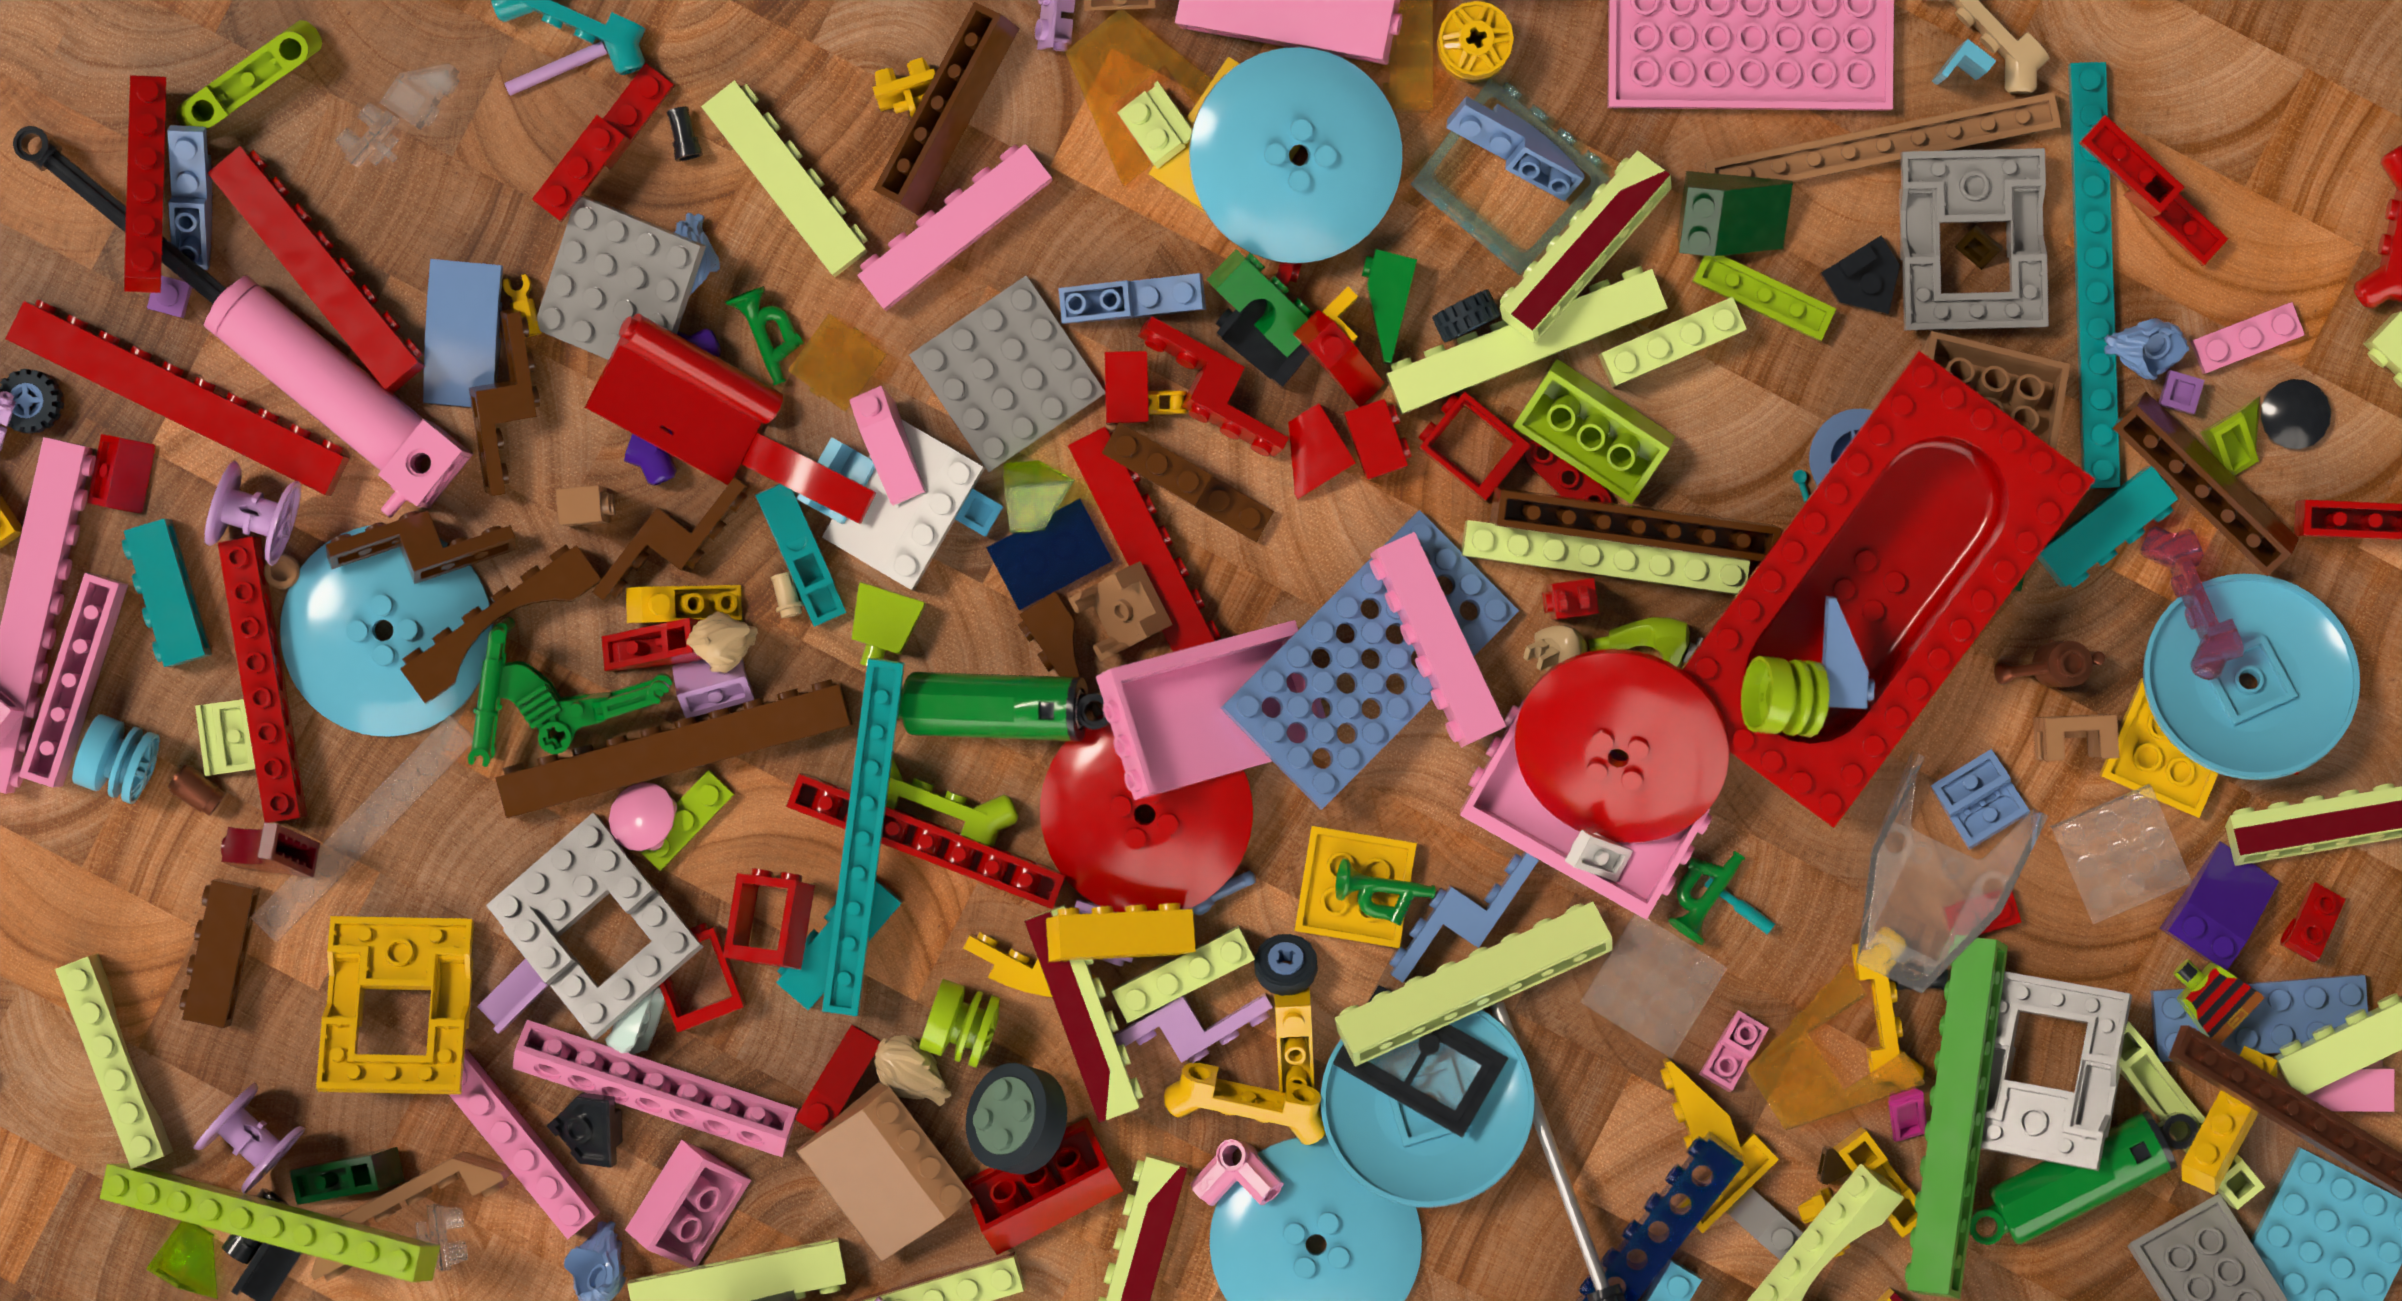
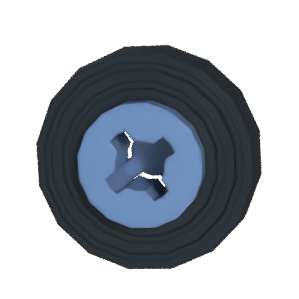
[1254,934,1318,996]

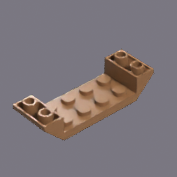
[311,1151,513,1281]

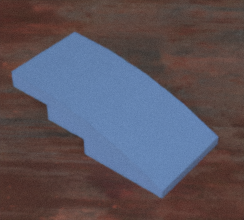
[423,259,503,407]

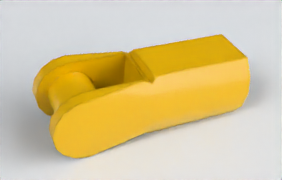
[1148,390,1188,415]

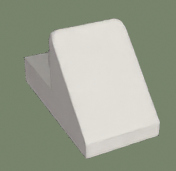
[1565,830,1633,882]

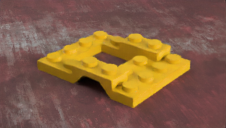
[316,916,474,1095]

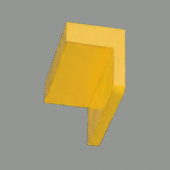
[1322,286,1358,343]

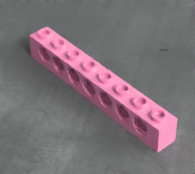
[513,1020,798,1158]

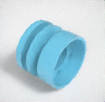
[72,714,160,804]

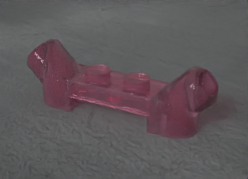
[2140,526,2244,680]

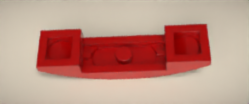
[741,432,876,525]

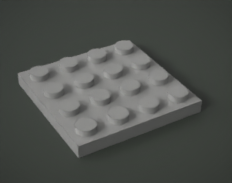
[537,195,706,360]
[909,275,1105,472]

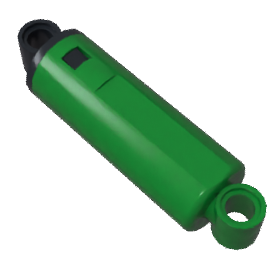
[898,672,1110,741]
[1969,1110,2199,1245]

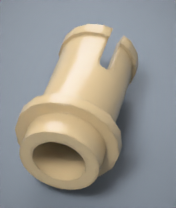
[771,572,804,618]

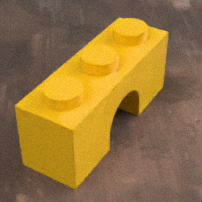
[1833,1127,1918,1238]

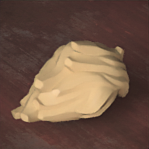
[686,611,758,673]
[875,1035,951,1106]

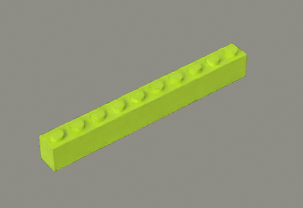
[99,1163,440,1282]

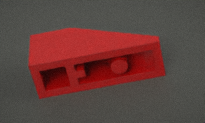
[1293,309,1385,407]
[601,618,703,672]
[794,1024,881,1133]

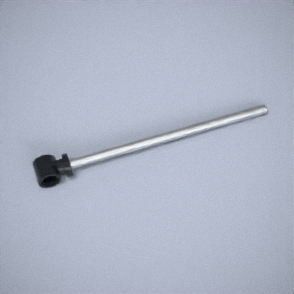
[1490,1002,1626,1301]

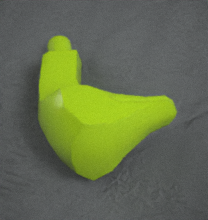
[1589,617,1690,668]

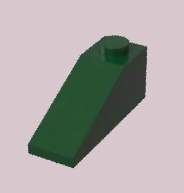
[289,1147,405,1205]

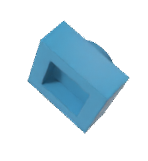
[955,488,1004,537]

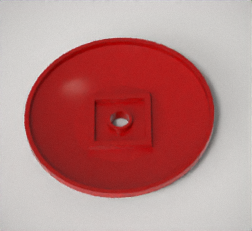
[1515,649,1730,843]
[1040,713,1254,912]

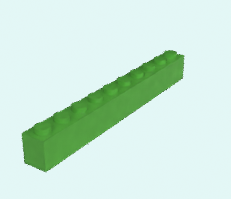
[1905,936,2008,1299]

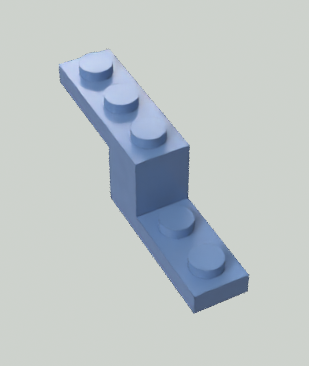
[1389,851,1539,983]

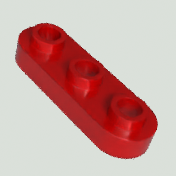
[1524,440,1611,503]

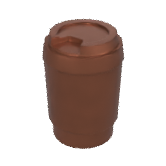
[168,764,226,816]

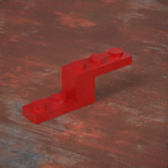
[532,63,675,222]
[2079,115,2229,266]
[1138,316,1289,457]

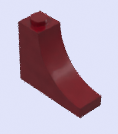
[221,822,321,878]

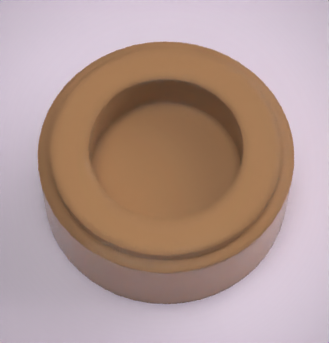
[264,554,301,590]

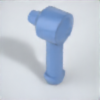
[1190,870,1256,915]

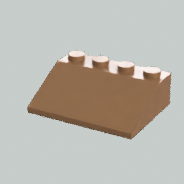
[1922,331,2070,450]
[796,1083,973,1261]

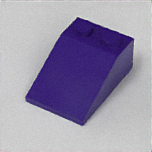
[2159,841,2279,971]

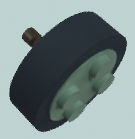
[966,1063,1067,1174]

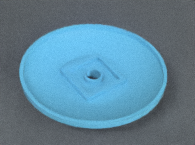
[1189,47,1402,263]
[280,526,494,737]
[2143,574,2360,780]
[1320,1010,1535,1208]
[1210,1136,1422,1301]

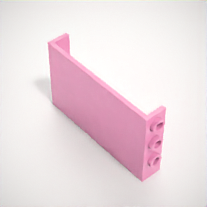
[1175,0,1402,65]
[1096,620,1327,800]
[1460,700,1712,920]

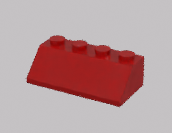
[962,1118,1123,1255]

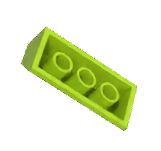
[1513,359,1676,505]

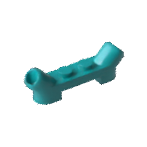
[491,0,646,75]

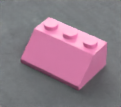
[625,1140,751,1268]

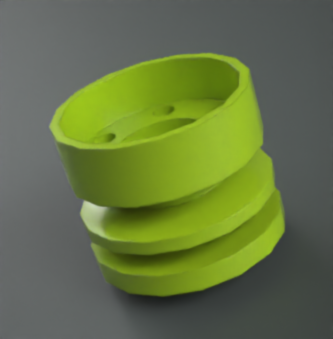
[1741,656,1830,737]
[919,979,1000,1068]

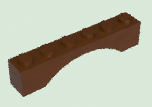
[400,544,601,704]
[1018,591,1104,717]

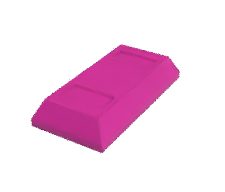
[1888,1088,1927,1142]

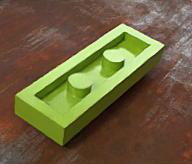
[640,770,735,871]

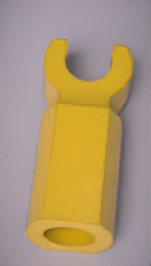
[503,274,542,338]

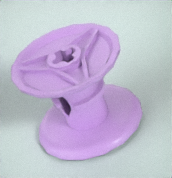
[205,461,301,566]
[194,1083,306,1194]

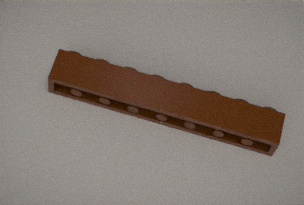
[1490,487,1781,561]

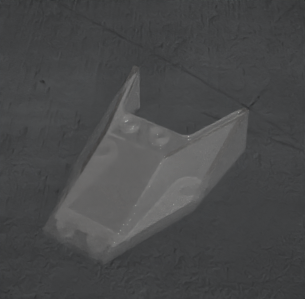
[1856,750,2048,993]

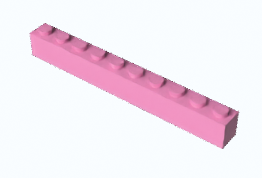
[0,437,96,794]

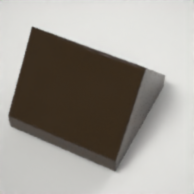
[1955,224,2003,270]
[1816,1145,1851,1185]

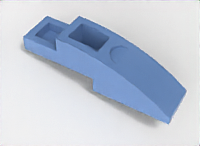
[1446,96,1584,202]
[167,125,212,270]
[1059,273,1206,324]

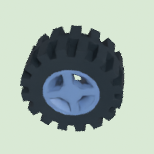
[1432,289,1501,343]
[0,369,64,433]

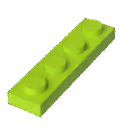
[1692,255,1836,342]

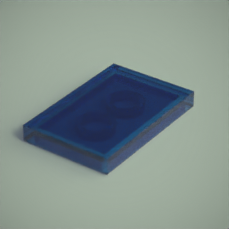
[986,498,1113,611]

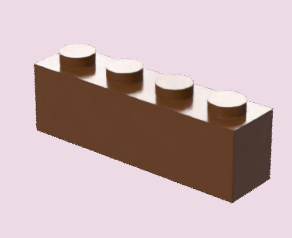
[179,878,260,1028]

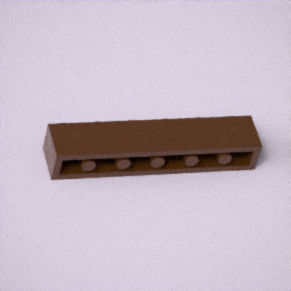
[873,2,1020,216]
[2113,391,2299,576]

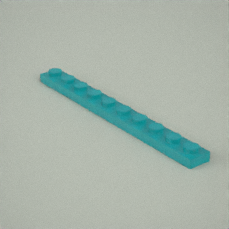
[822,658,905,1016]

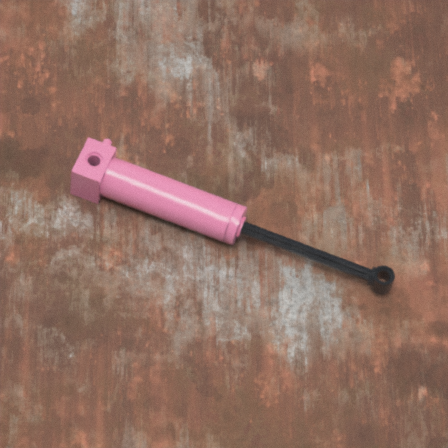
[13,126,473,517]

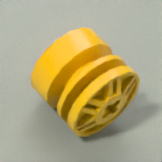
[1436,1,1514,83]

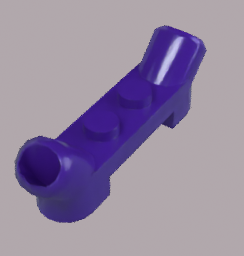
[624,328,722,486]

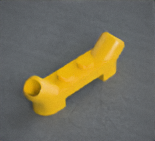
[1852,927,1925,1092]
[1164,1062,1325,1145]

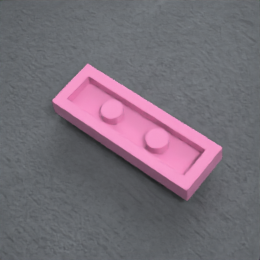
[2190,302,2305,374]

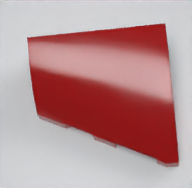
[1288,403,1356,500]

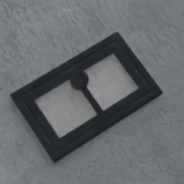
[1333,985,1509,1138]

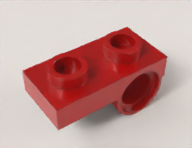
[2280,882,2346,962]

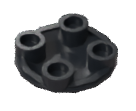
[2260,379,2331,449]

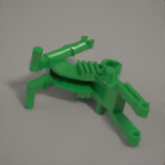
[468,617,673,767]

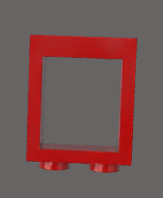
[1418,391,1531,501]
[723,868,815,970]
[659,922,747,1033]

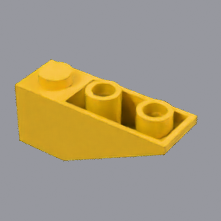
[626,585,742,623]
[1274,987,1315,1093]
[1660,1058,1741,1163]

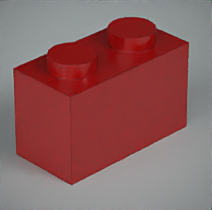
[1344,398,1412,481]

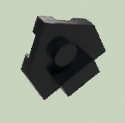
[1820,235,1900,315]
[547,1093,623,1168]

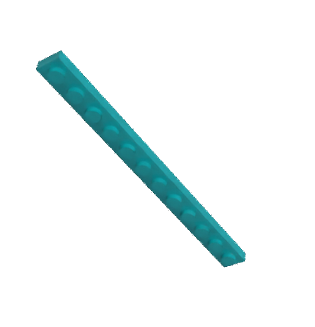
[2068,62,2120,489]

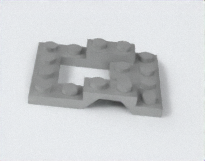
[1899,148,2049,331]
[486,813,704,1040]
[1981,971,2132,1171]

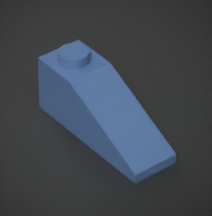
[1822,596,1874,709]

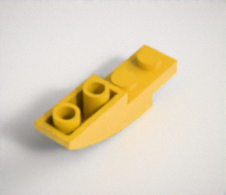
[963,932,1097,997]

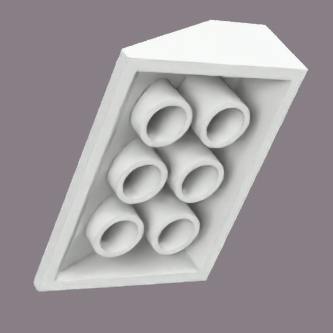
[822,420,985,590]

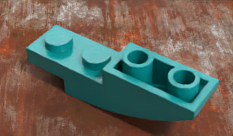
[755,484,847,627]

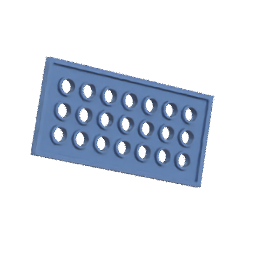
[1221,510,1519,810]

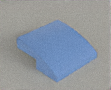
[1931,749,2030,850]

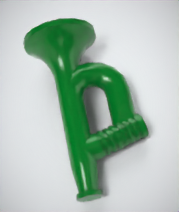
[725,286,804,386]
[1668,851,1745,945]
[1335,858,1436,926]

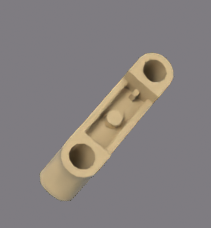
[1926,0,2050,94]

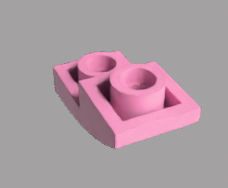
[1699,1010,1769,1092]

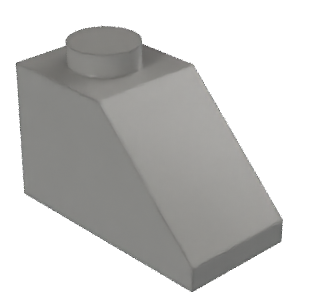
[1726,1187,1803,1260]

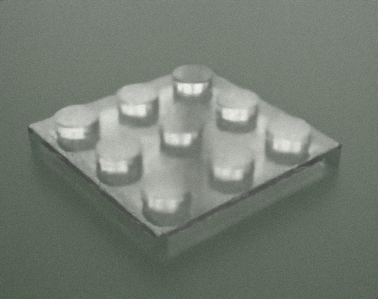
[2050,784,2192,924]
[1580,913,1727,1059]

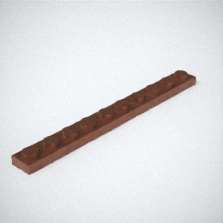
[2168,1025,2402,1198]

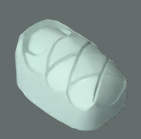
[605,987,665,1054]

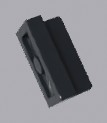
[231,1243,303,1301]

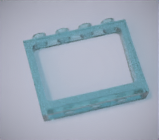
[1410,78,1611,276]

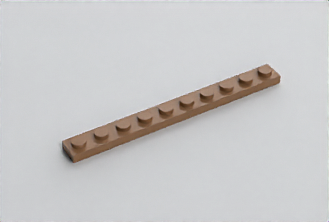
[1705,92,2061,182]

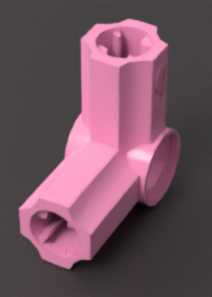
[1190,1139,1284,1206]

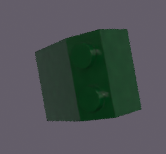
[1677,171,1793,256]

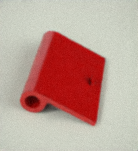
[584,313,783,486]

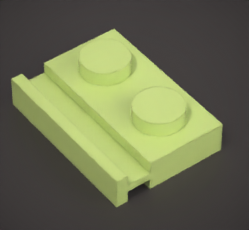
[1117,81,1193,168]
[195,699,255,776]

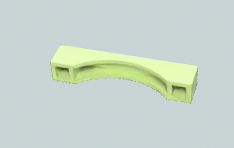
[55,954,173,1169]
[2119,1021,2265,1210]
[1747,1164,1905,1301]

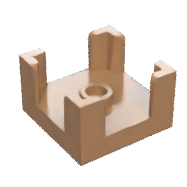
[1068,561,1173,662]
[2033,714,2119,761]

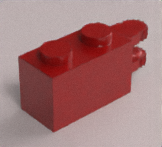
[1541,578,1599,620]

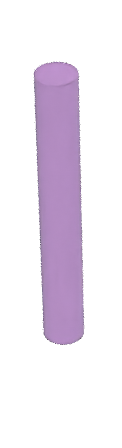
[504,41,608,96]

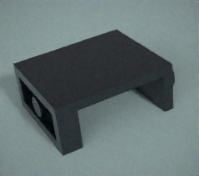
[1215,299,1310,389]

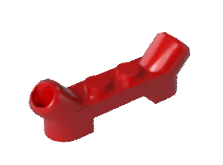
[2354,145,2402,309]

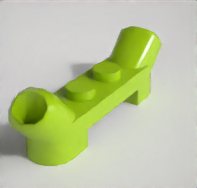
[176,20,322,130]
[886,758,1019,847]

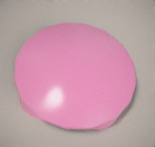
[609,782,677,851]

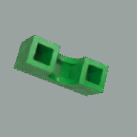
[1206,249,1313,357]

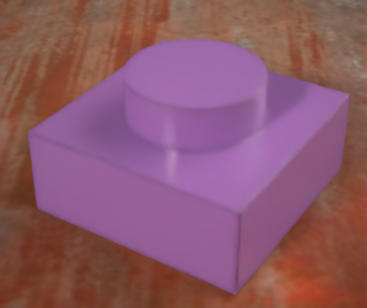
[147,276,192,318]
[2158,370,2205,415]

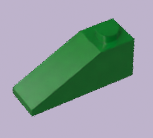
[1362,249,1417,365]

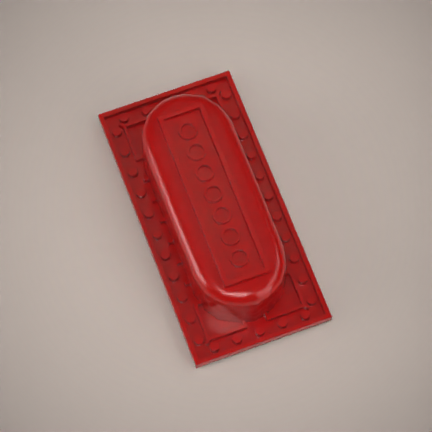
[1682,350,2095,828]

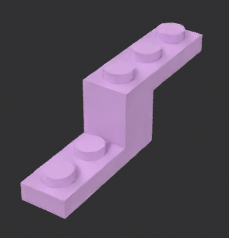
[1114,993,1273,1063]

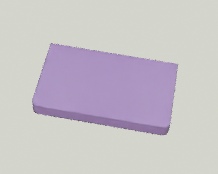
[672,658,754,718]
[477,959,550,1034]

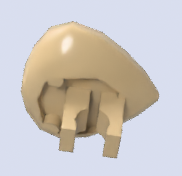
[1523,626,1588,672]

